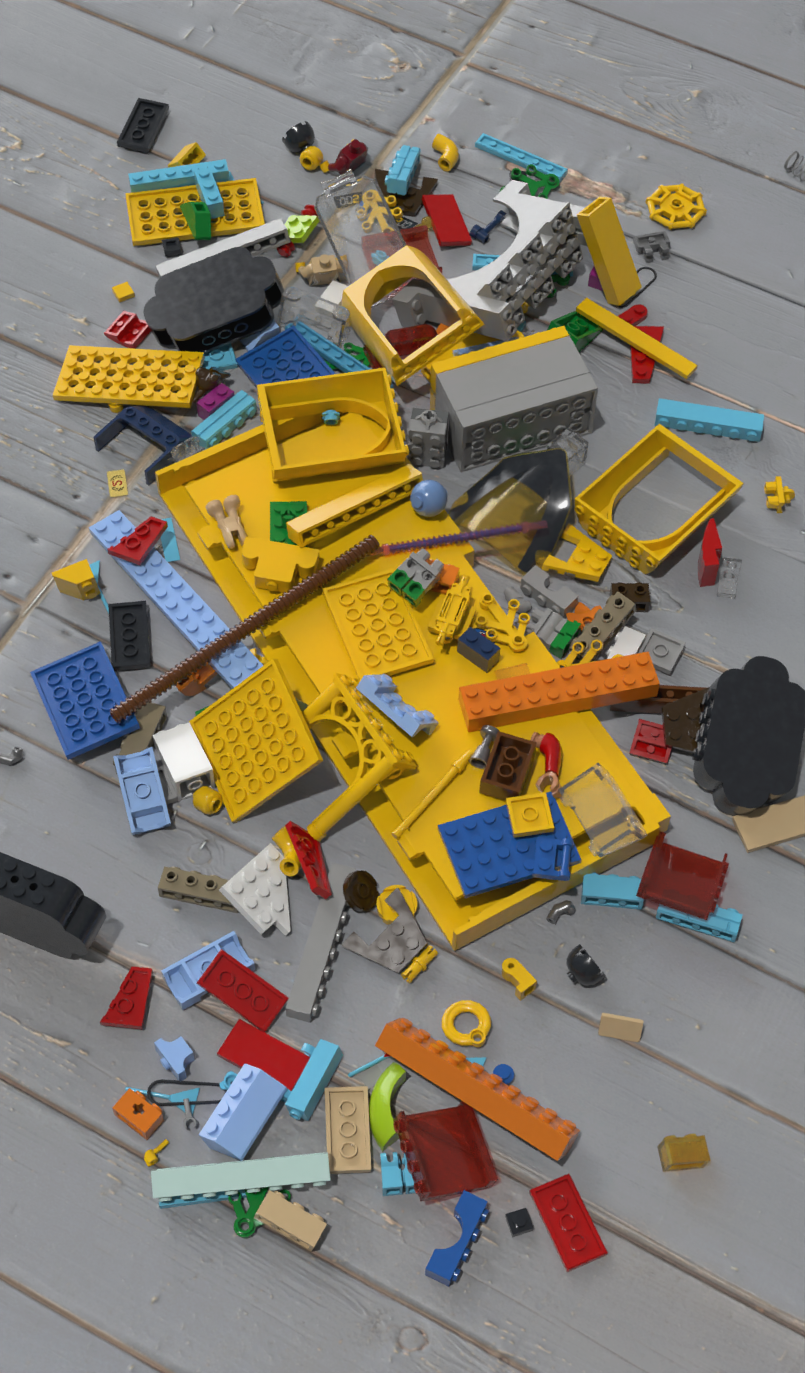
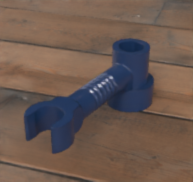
[469,210,507,243]

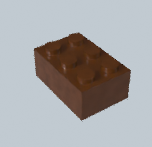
[479,731,537,801]

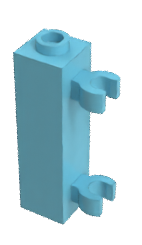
[281,1039,343,1121]

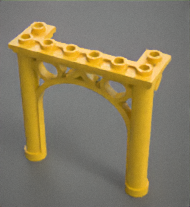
[302,673,417,841]

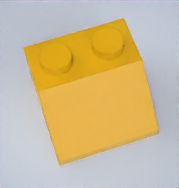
[52,559,100,601]

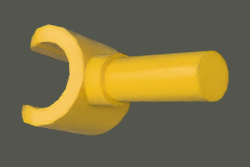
[144,1139,169,1167]

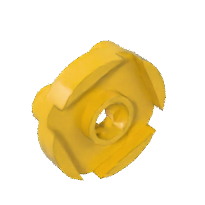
[376,885,417,924]

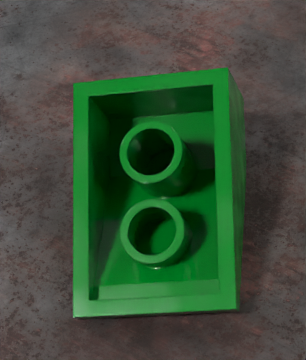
[547,310,604,352]

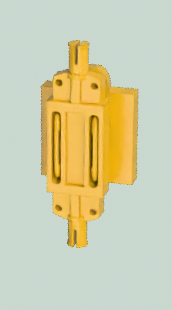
[428,575,477,646]

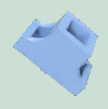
[154,1036,195,1081]

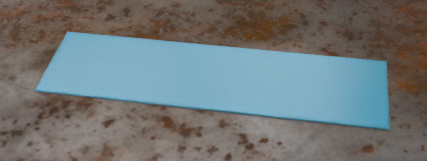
[161,518,180,562]

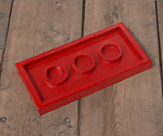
[421,194,472,246]
[196,949,289,1032]
[217,1019,310,1091]
[529,1174,608,1272]

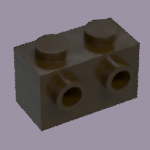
[610,582,650,612]

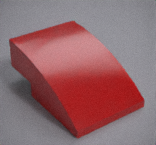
[698,518,722,587]

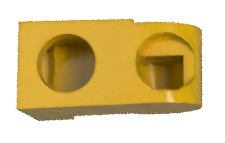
[501,958,537,1001]

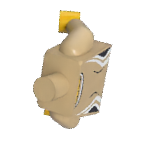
[295,254,347,286]

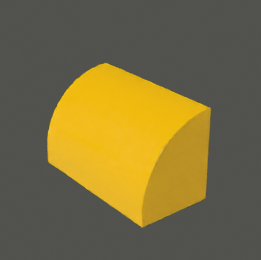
[167,142,206,168]

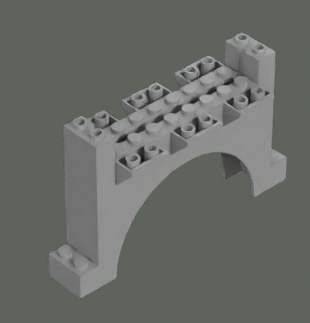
[392,180,587,341]

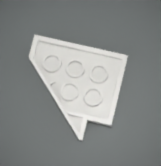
[219,843,291,936]

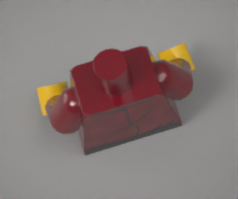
[319,139,368,178]

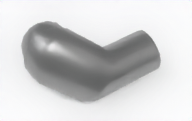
[0,747,24,765]
[546,900,575,924]

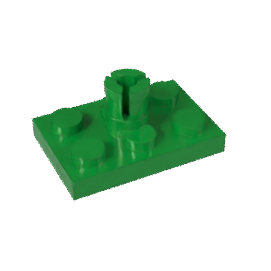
[270,501,308,547]

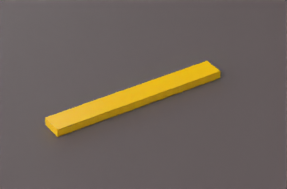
[576,297,698,380]

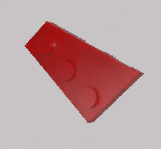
[107,516,168,565]
[100,966,153,1030]

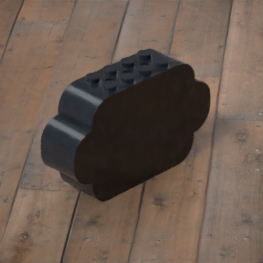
[143,247,285,354]
[692,656,805,816]
[0,852,106,958]

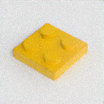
[506,792,554,838]

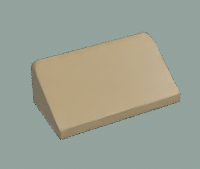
[598,1013,644,1042]

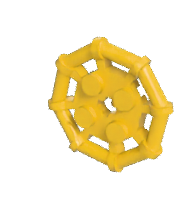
[646,183,707,230]

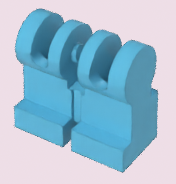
[380,1150,426,1196]

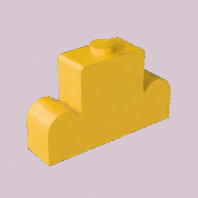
[242,537,320,593]

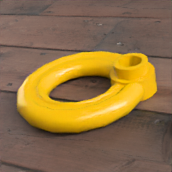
[442,1000,491,1047]

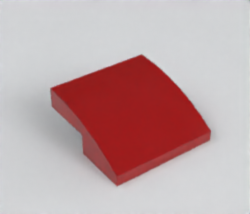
[104,311,151,349]
[629,719,672,764]

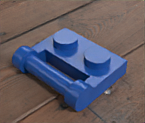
[532,837,574,881]

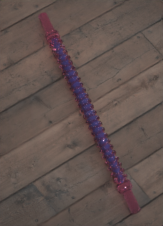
[369,520,547,556]

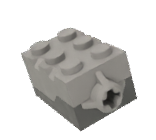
[408,408,449,468]

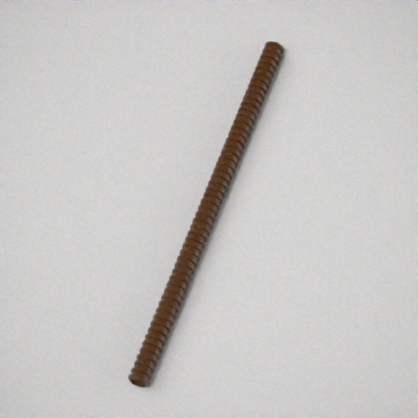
[110,535,380,724]

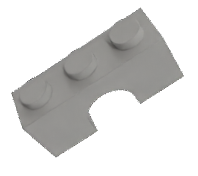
[520,565,579,618]

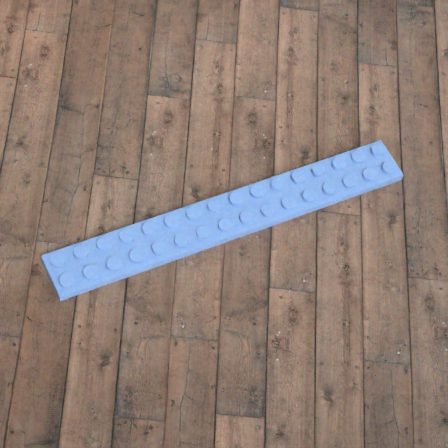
[89,510,264,689]

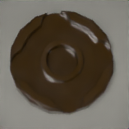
[343,870,379,911]

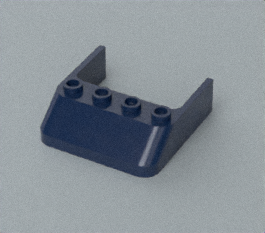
[93,405,193,486]

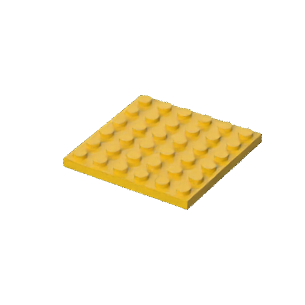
[189,659,323,823]

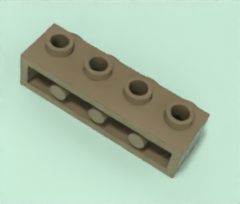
[570,591,637,662]
[158,866,238,913]

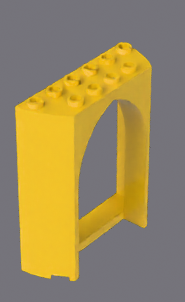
[342,245,485,386]
[257,368,409,482]
[574,424,744,574]

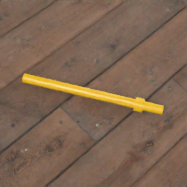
[392,750,473,839]

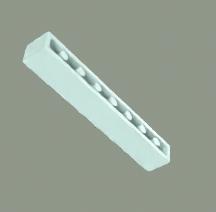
[151,1152,330,1202]

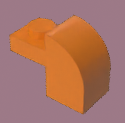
[176,662,218,696]

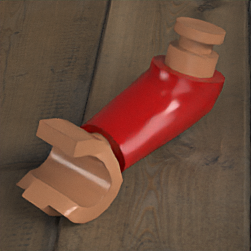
[530,732,562,798]

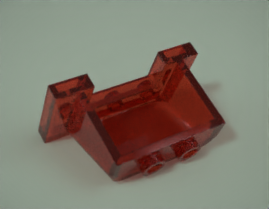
[363,324,438,369]

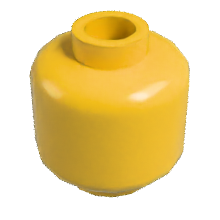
[299,146,323,171]
[193,786,222,815]

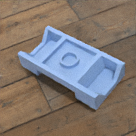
[356,674,439,737]
[113,747,171,835]
[161,931,255,1010]

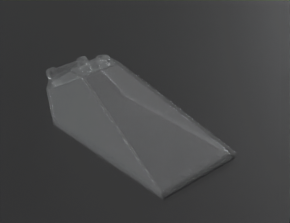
[314,169,422,308]

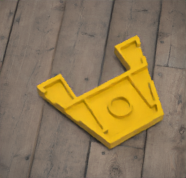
[542,523,612,582]

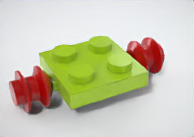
[276,204,319,257]

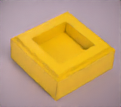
[112,282,135,303]

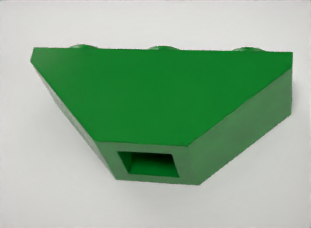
[180,202,211,240]

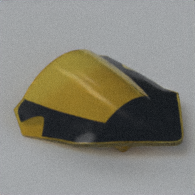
[449,448,572,576]

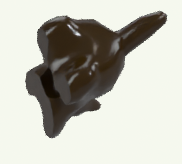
[193,367,231,402]

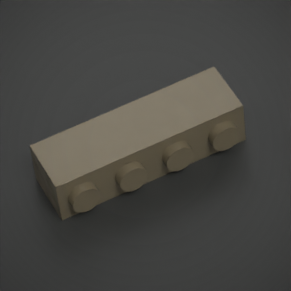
[113,702,167,774]

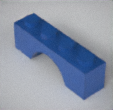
[425,1190,490,1287]

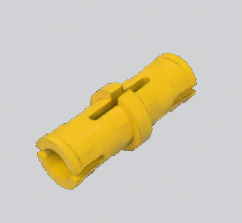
[401,945,438,983]

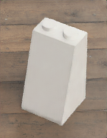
[153,723,215,802]

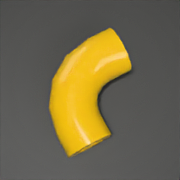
[432,134,459,171]
[271,826,302,876]

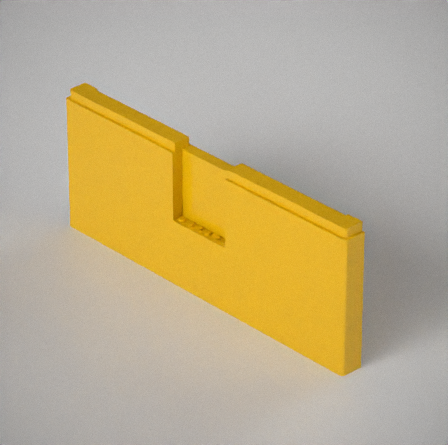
[155,412,671,951]

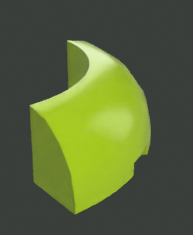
[369,1062,406,1152]

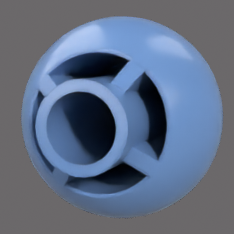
[410,480,448,517]

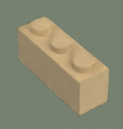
[254,1190,327,1252]

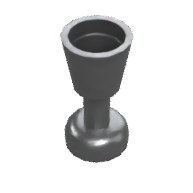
[469,725,500,769]

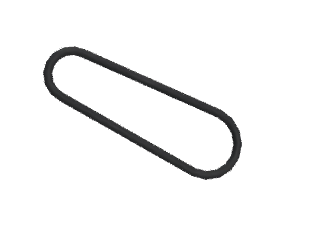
[615,267,657,308]
[147,1079,227,1106]

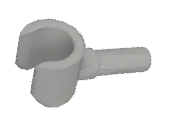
[183,1098,196,1129]

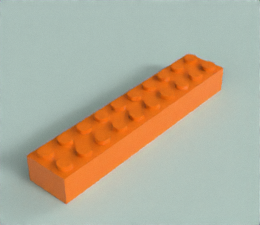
[458,651,660,732]
[375,1018,580,1161]

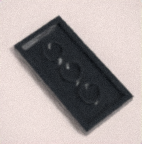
[117,98,169,153]
[108,601,151,671]

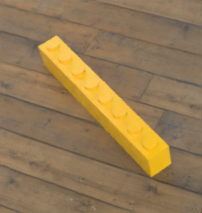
[286,464,423,548]

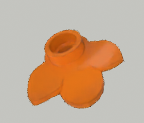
[566,602,602,631]

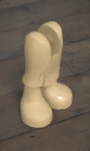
[206,495,247,549]

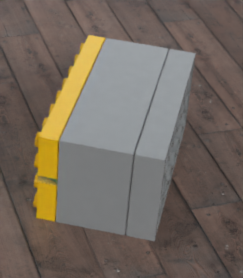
[430,326,598,472]

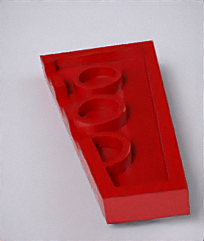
[630,326,664,384]
[285,821,332,899]

